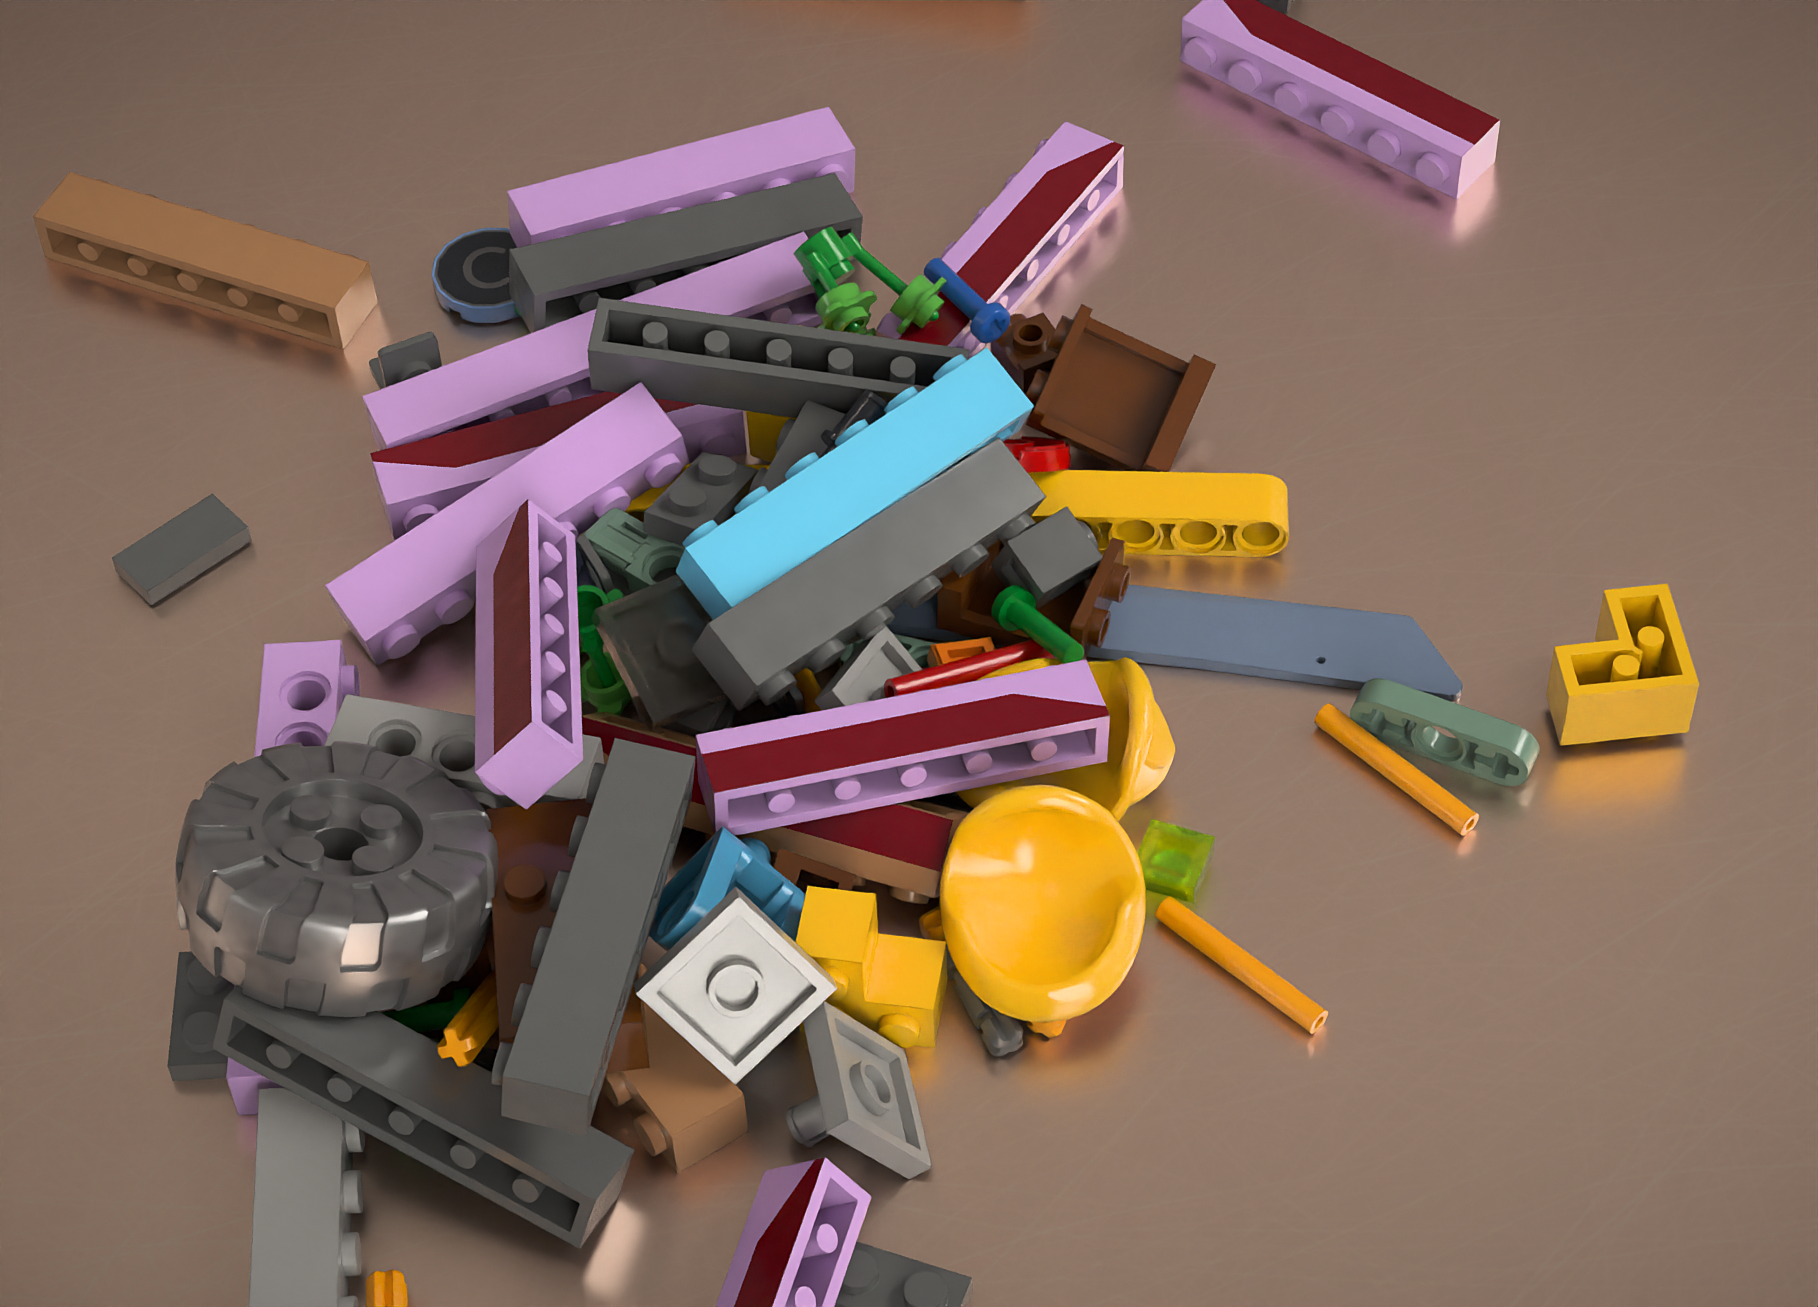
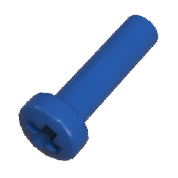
[924,258,1011,344]

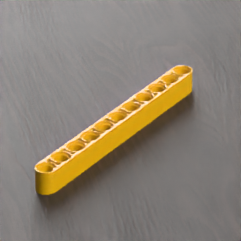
[624,463,1289,557]

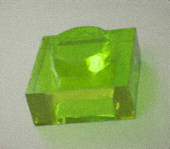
[1137,819,1215,904]

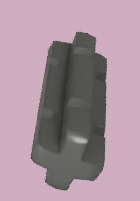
[946,944,1023,1057]

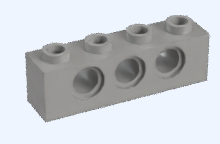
[324,694,604,812]

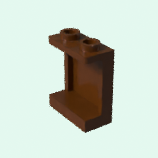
[1025,304,1216,472]
[937,537,1131,661]

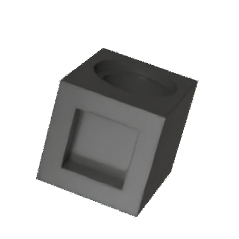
[991,506,1103,610]

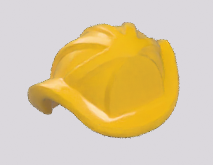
[956,657,1175,821]
[940,785,1146,1022]

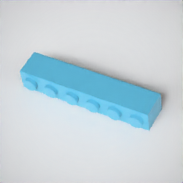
[676,347,1034,620]

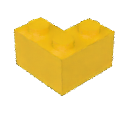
[1546,583,1699,746]
[795,886,948,1048]

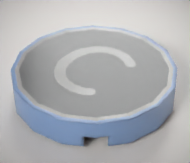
[431,228,519,323]

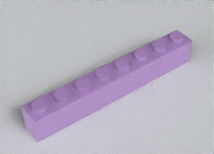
[362,231,823,450]

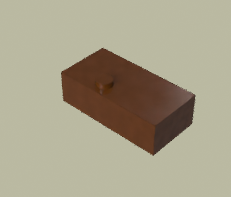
[486,798,650,1073]

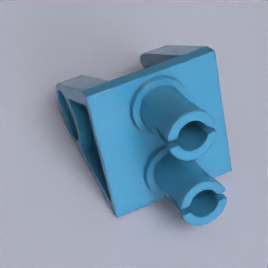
[649,826,806,951]

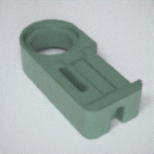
[582,508,692,608]

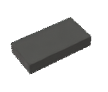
[112,493,252,605]

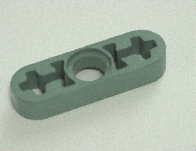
[1350,678,1540,786]

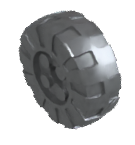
[175,741,499,1017]

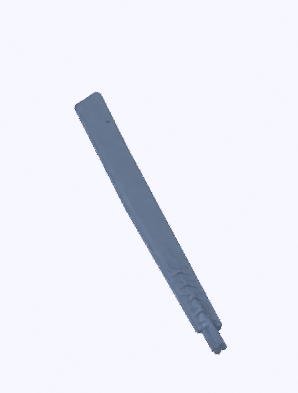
[576,541,1463,701]

